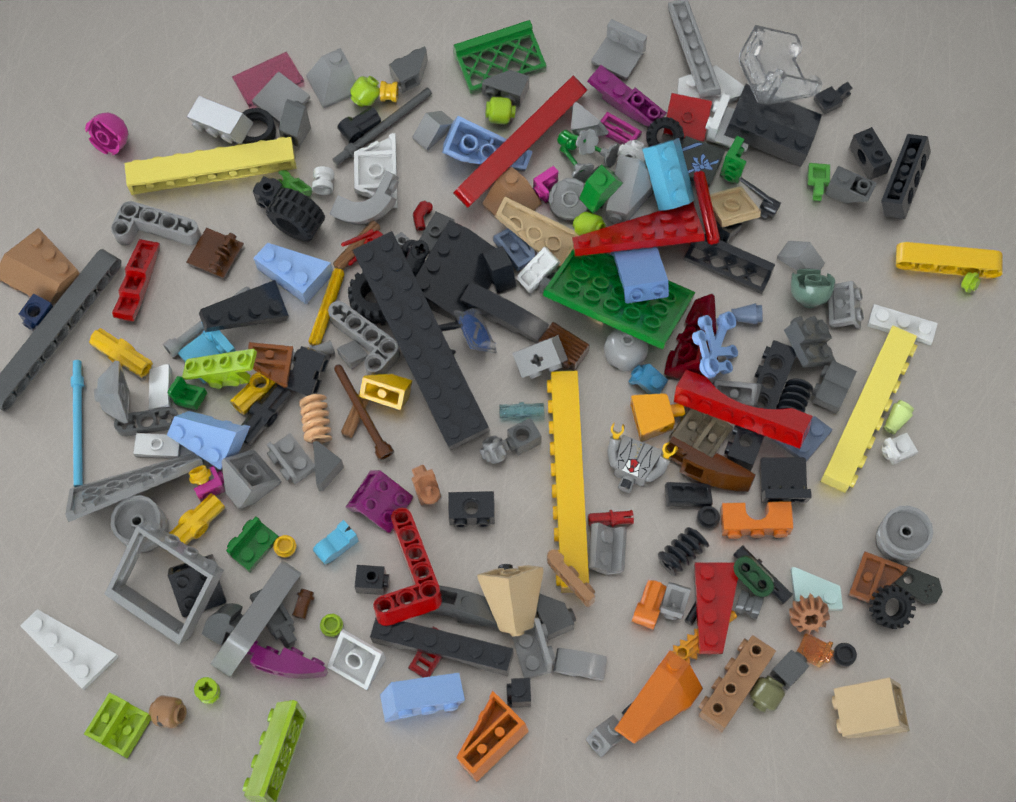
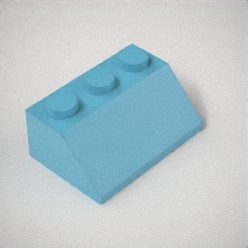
[642,138,695,211]

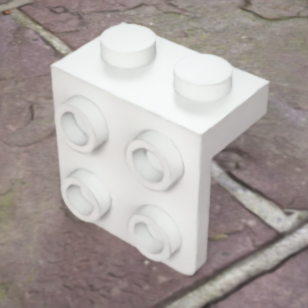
[705,93,749,152]

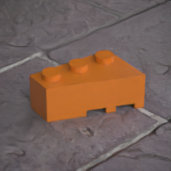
[456,691,529,782]

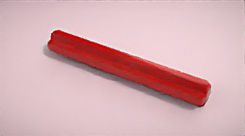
[693,171,720,245]

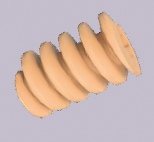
[299,394,332,444]

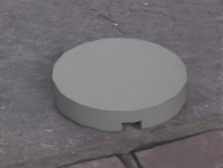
[549,178,588,221]

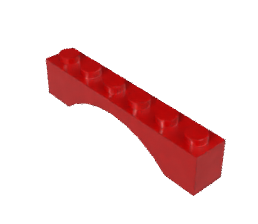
[674,370,813,449]

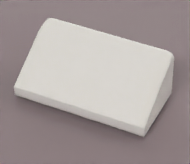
[149,364,172,410]

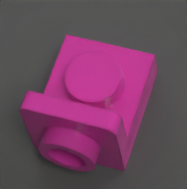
[533,165,559,203]
[194,466,225,502]

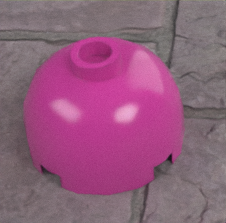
[85,112,129,155]

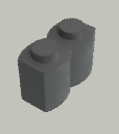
[811,360,857,414]

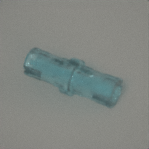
[499,402,545,419]

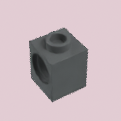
[505,418,542,455]
[770,649,809,690]

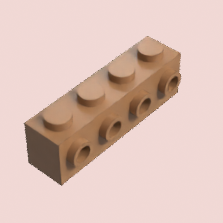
[698,635,776,732]

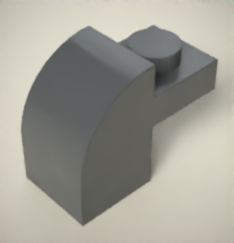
[202,603,244,645]

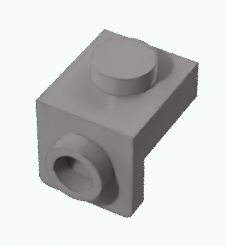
[660,582,691,620]
[586,715,625,757]

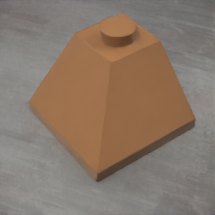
[482,166,542,216]

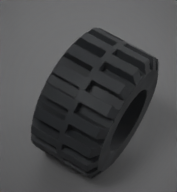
[266,188,325,242]
[348,271,387,326]

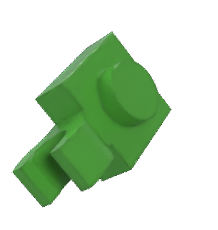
[807,163,830,201]
[277,170,313,197]

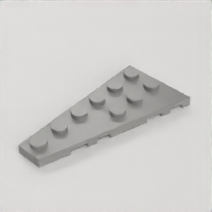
[65,453,204,522]

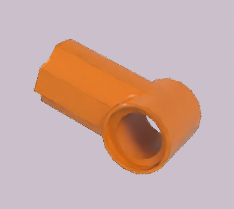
[631,580,667,630]

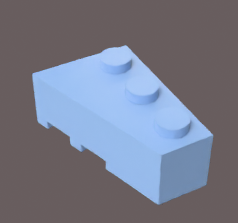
[254,243,333,304]
[167,411,250,470]
[380,673,465,722]

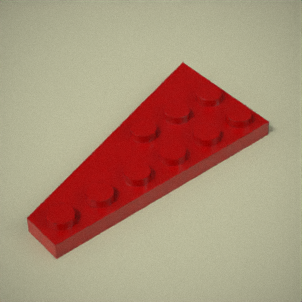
[572,201,704,256]

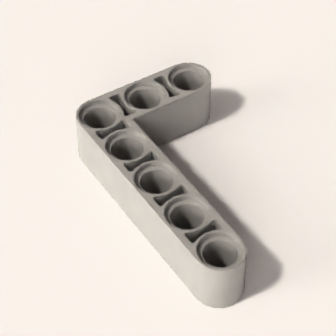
[211,560,301,677]

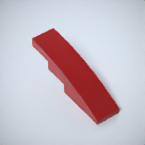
[112,239,160,321]

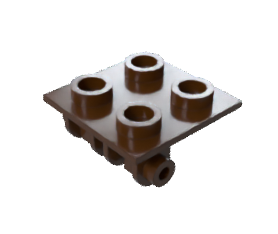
[186,227,244,279]

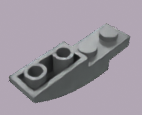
[426,585,498,628]

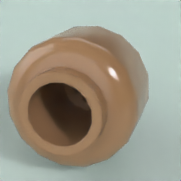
[149,695,187,728]

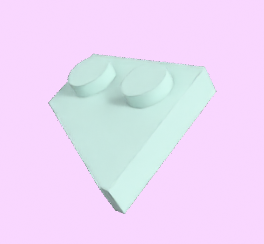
[790,567,843,611]

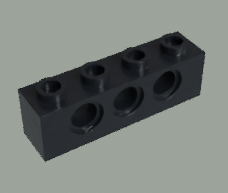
[881,134,931,219]

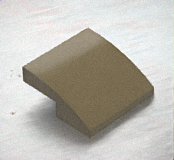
[669,408,733,457]

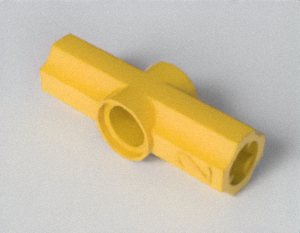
[89,328,153,378]
[230,369,291,415]
[169,493,226,545]

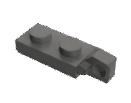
[249,589,297,649]

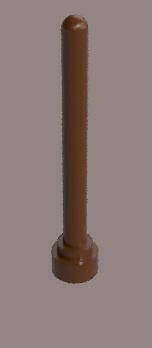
[334,364,394,461]

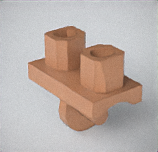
[411,465,442,506]

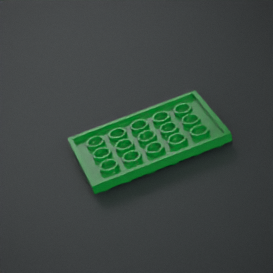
[543,248,695,350]

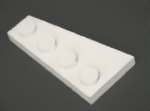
[20,609,119,690]

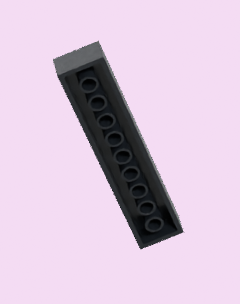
[352,231,490,450]

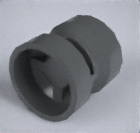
[734,590,764,620]

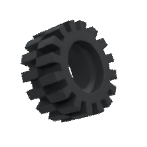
[646,117,684,147]
[869,585,916,629]

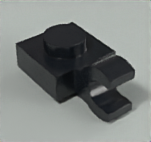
[814,82,853,115]

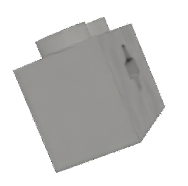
[512,335,568,379]

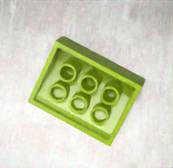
[243,700,307,802]

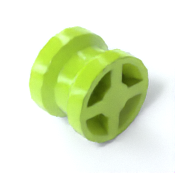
[194,677,221,704]

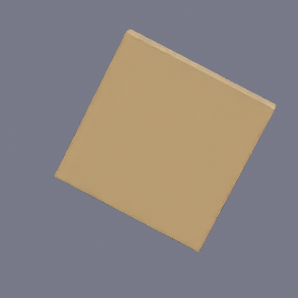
[710,186,761,227]

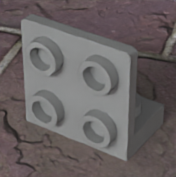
[591,19,647,79]
[512,618,555,679]

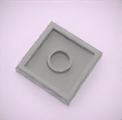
[252,71,310,124]

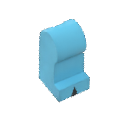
[313,520,359,565]

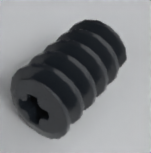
[776,378,813,413]
[658,527,709,576]

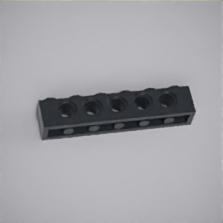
[724,340,796,471]

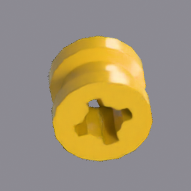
[380,81,399,103]

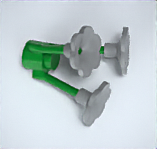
[557,129,619,183]

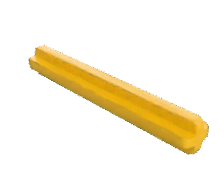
[308,268,345,346]

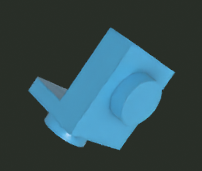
[628,364,668,394]

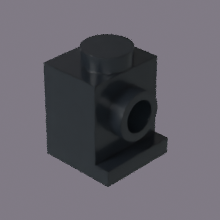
[507,678,531,708]

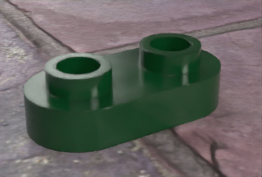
[733,555,775,597]

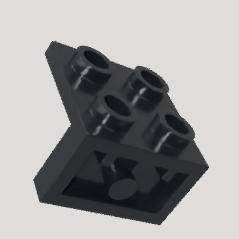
[760,457,812,503]
[167,554,226,617]

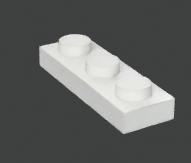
[867,304,938,345]

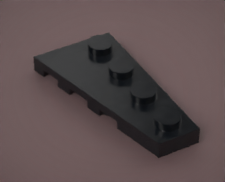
[199,280,289,332]

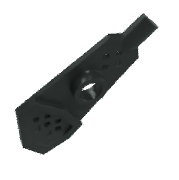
[893,561,943,605]

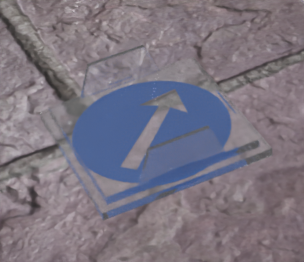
[454,308,497,353]

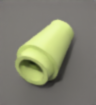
[884,400,914,435]

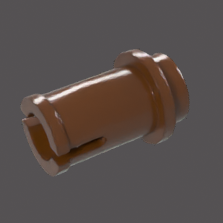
[292,589,315,620]

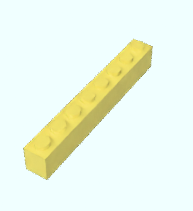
[124,137,297,195]
[820,325,918,493]

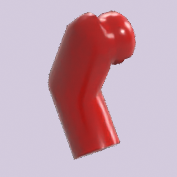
[413,200,433,231]

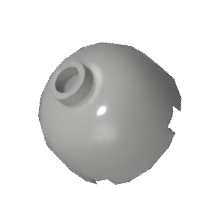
[604,329,648,371]

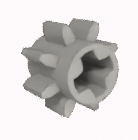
[480,436,509,464]

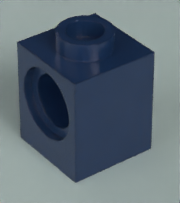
[18,293,53,331]

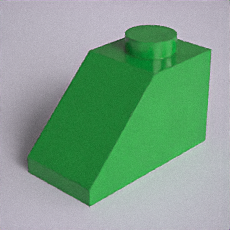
[579,164,623,214]

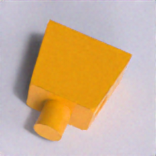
[630,394,685,442]

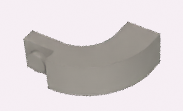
[330,170,399,224]

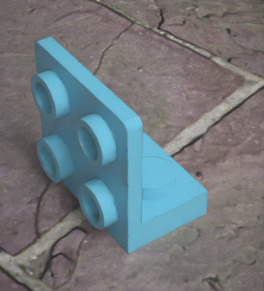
[178,322,236,384]

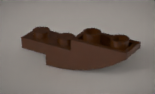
[667,436,756,492]

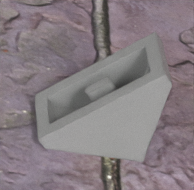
[571,102,609,137]
[412,111,453,151]
[777,241,825,270]

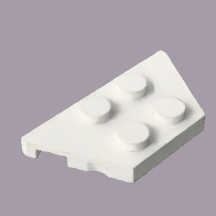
[678,65,744,110]
[354,133,398,208]

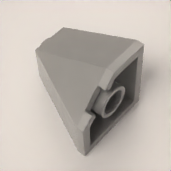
[605,155,654,224]

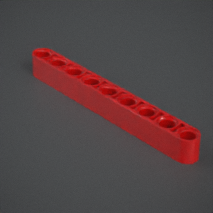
[453,75,588,208]

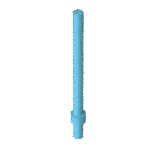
[71,360,84,487]

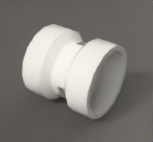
[312,166,334,195]

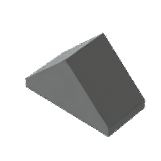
[313,441,344,491]

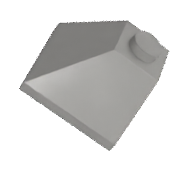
[306,48,356,109]
[94,361,129,423]
[222,449,281,509]

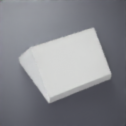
[327,629,386,690]

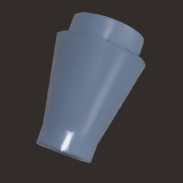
[731,303,763,325]

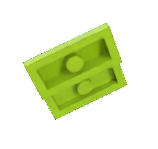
[84,692,151,759]

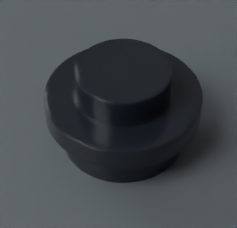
[697,506,720,529]
[833,643,857,667]

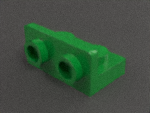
[720,136,746,184]
[226,516,279,573]

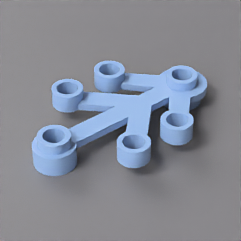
[692,311,738,378]

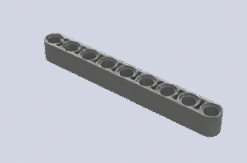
[0,249,122,411]

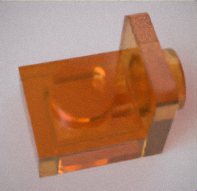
[796,633,834,668]

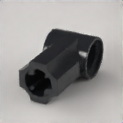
[337,107,381,143]

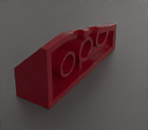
[664,294,718,379]

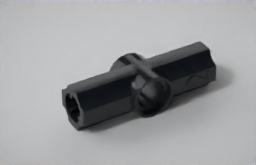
[241,383,292,446]

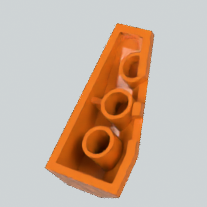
[614,650,703,744]

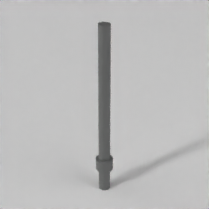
[332,87,432,166]

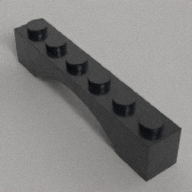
[370,617,514,676]

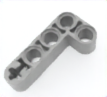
[111,201,201,246]
[328,301,400,375]

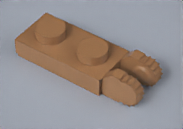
[547,549,595,607]

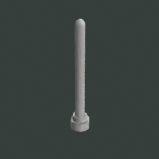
[163,287,250,358]

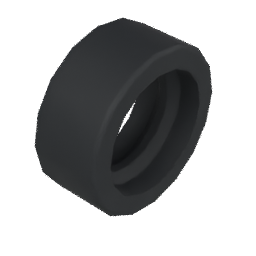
[242,108,276,144]

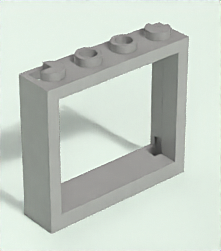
[105,520,224,645]

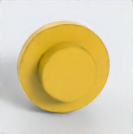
[189,465,211,485]
[273,535,297,558]

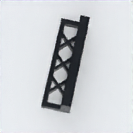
[684,233,775,294]

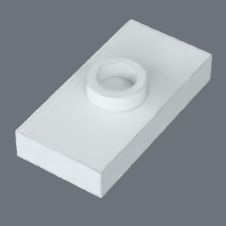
[515,247,561,293]
[133,433,181,459]

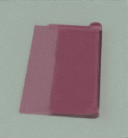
[232,51,304,108]

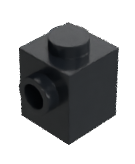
[354,565,390,595]

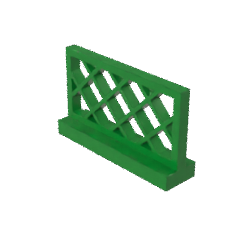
[453,20,547,93]

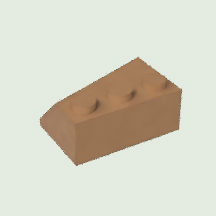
[0,228,80,305]

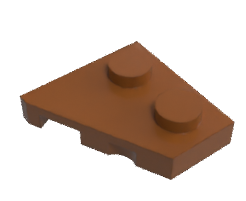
[248,342,294,388]
[849,551,908,603]

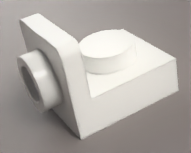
[882,433,918,465]

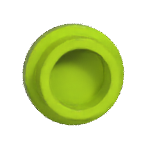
[961,272,981,293]
[320,614,343,637]

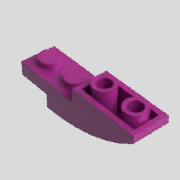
[587,65,667,127]
[247,640,328,679]

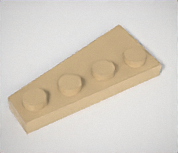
[495,197,579,269]

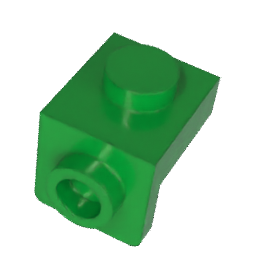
[167,376,207,411]

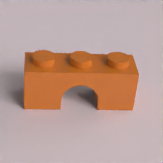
[720,502,793,539]

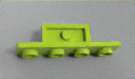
[182,349,257,389]

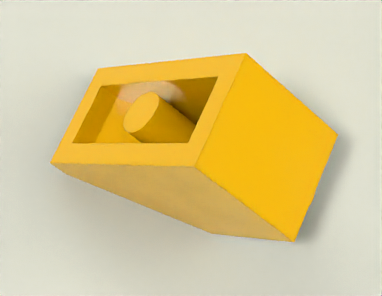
[359,374,413,410]

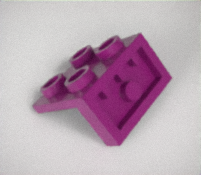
[346,470,413,533]

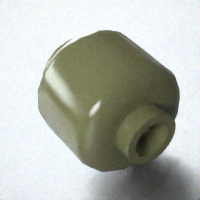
[749,675,785,713]

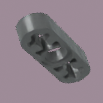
[114,407,179,436]

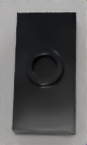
[665,482,713,507]

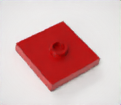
[663,93,712,142]

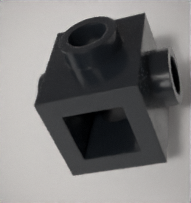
[253,176,283,209]

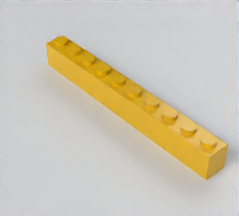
[547,371,589,593]

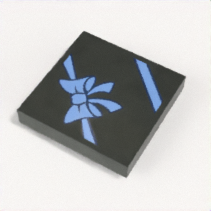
[681,136,725,188]

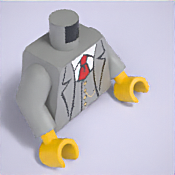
[607,422,678,493]

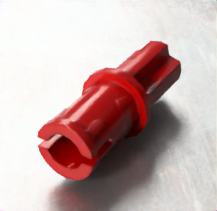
[588,510,634,528]

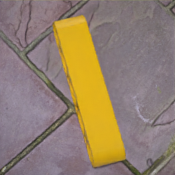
[896,242,1003,278]

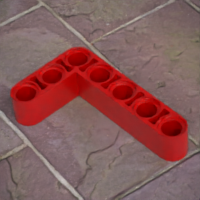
[373,508,442,626]

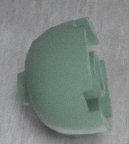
[791,268,835,308]

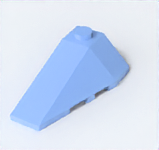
[442,116,532,171]

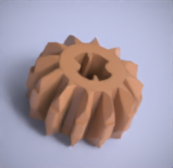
[789,593,830,635]

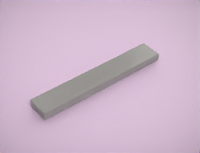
[668,0,721,99]

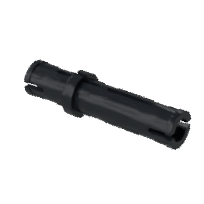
[733,545,793,604]

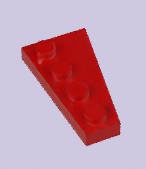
[694,562,738,654]

